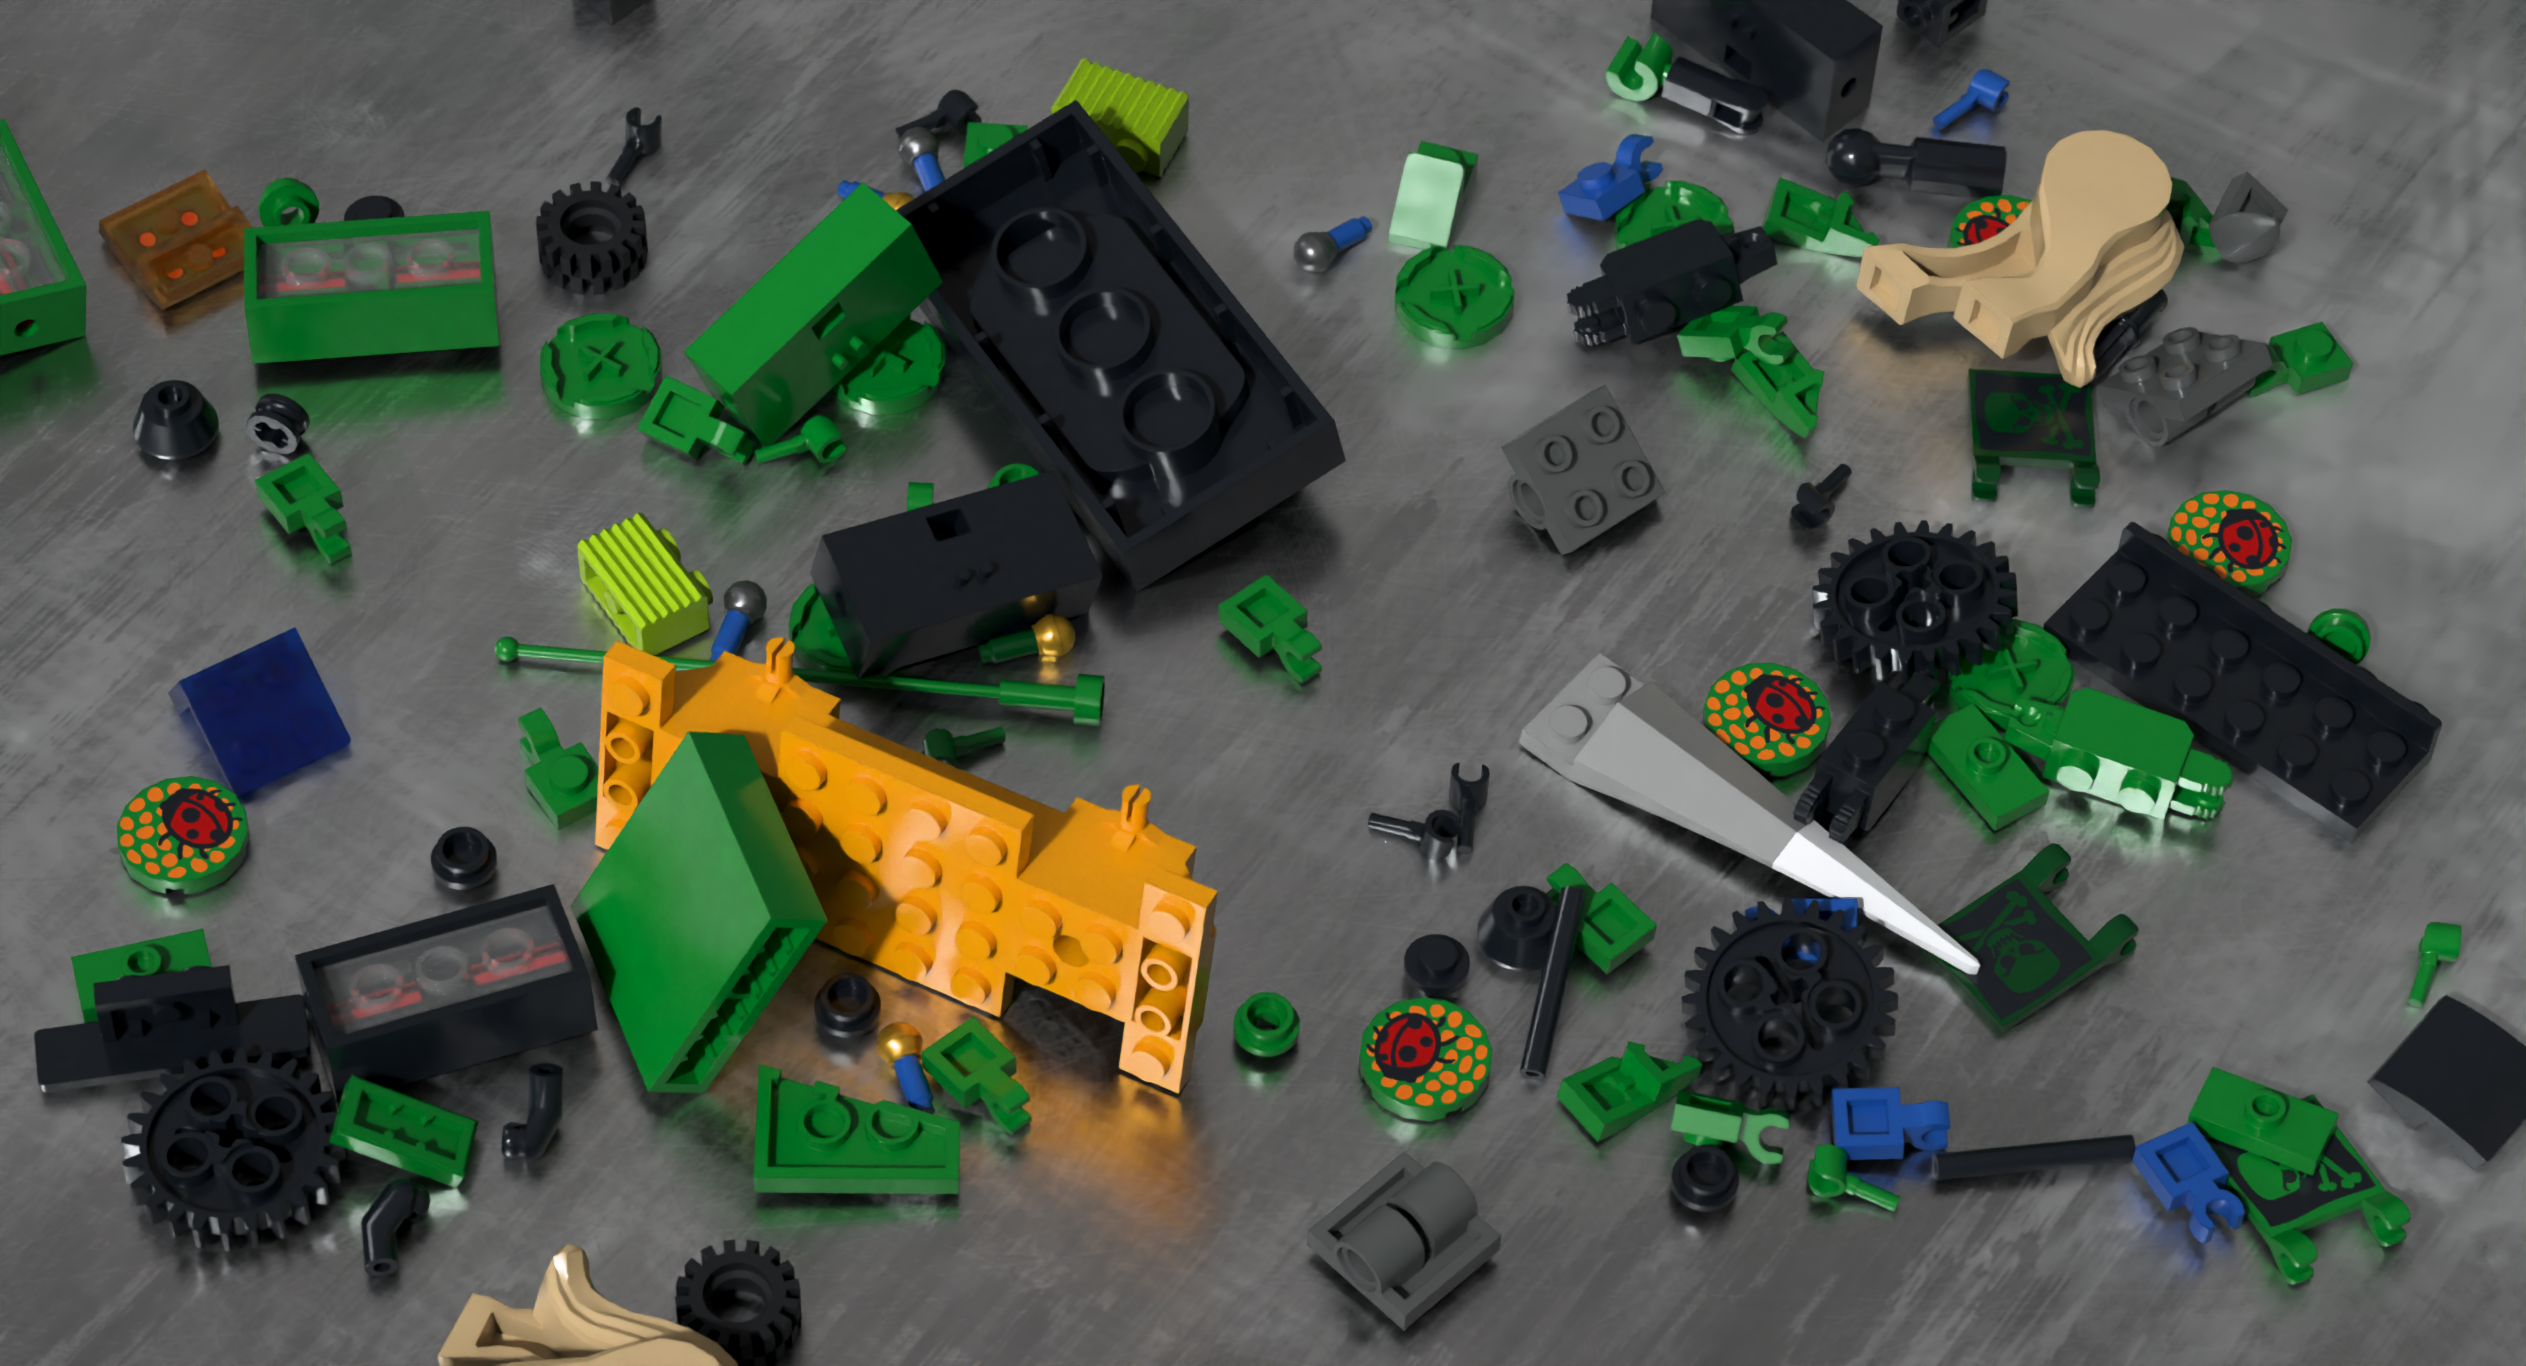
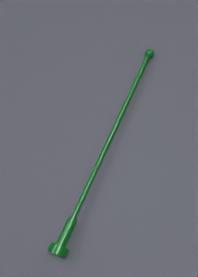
[495,636,1105,727]

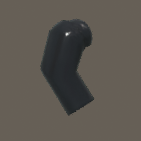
[502,1063,563,1163]
[361,1179,430,1277]

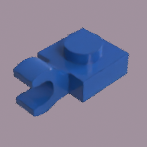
[1558,134,1663,221]
[1831,1087,1950,1160]

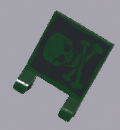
[1967,369,2100,508]
[1924,843,2139,1034]

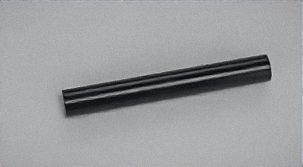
[1519,886,1586,1080]
[1932,1134,2136,1180]

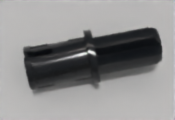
[2094,289,2168,379]

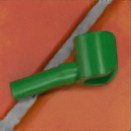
[754,415,846,465]
[921,727,1006,768]
[2407,922,2461,1008]
[1808,1144,1900,1212]

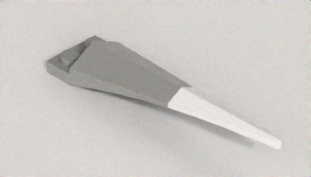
[1519,652,1980,975]

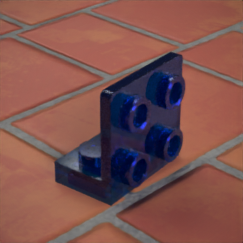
[168,627,351,797]

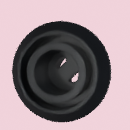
[133,380,219,461]
[1477,886,1557,971]

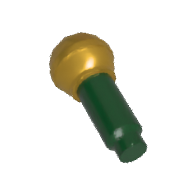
[978,614,1076,664]

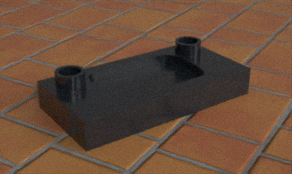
[896,100,1346,592]

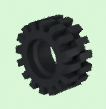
[536,181,648,295]
[675,1239,802,1366]

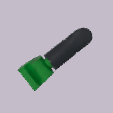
[1606,32,1768,135]

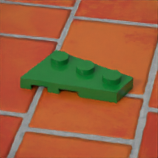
[754,1064,960,1194]

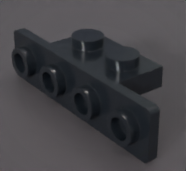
[34,965,311,1092]

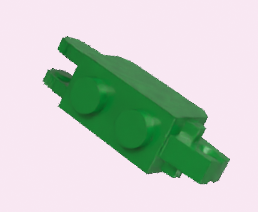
[2004,687,2234,820]

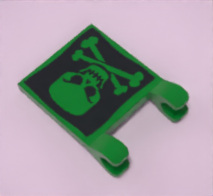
[2205,1094,2410,1285]

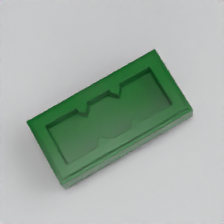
[1926,703,2049,831]
[71,929,212,1023]
[2187,1067,2339,1176]
[329,1075,479,1188]

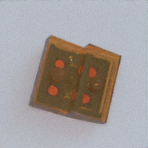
[99,169,252,310]

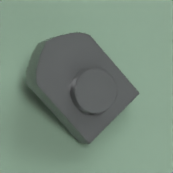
[2209,172,2288,264]

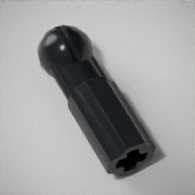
[1826,128,2007,198]

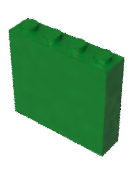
[570,731,828,1093]

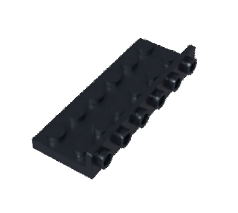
[2043,522,2442,844]

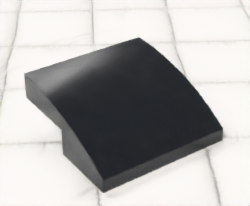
[2367,995,2526,1170]

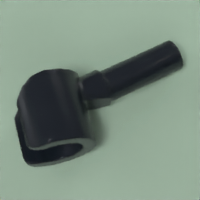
[895,89,982,140]
[606,107,662,186]
[1790,464,1852,532]
[1449,763,1490,854]
[1368,810,1461,860]

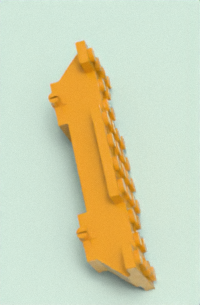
[595,637,1218,1094]

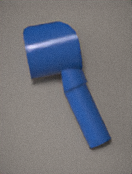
[1933,69,2010,130]

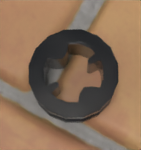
[246,394,310,454]

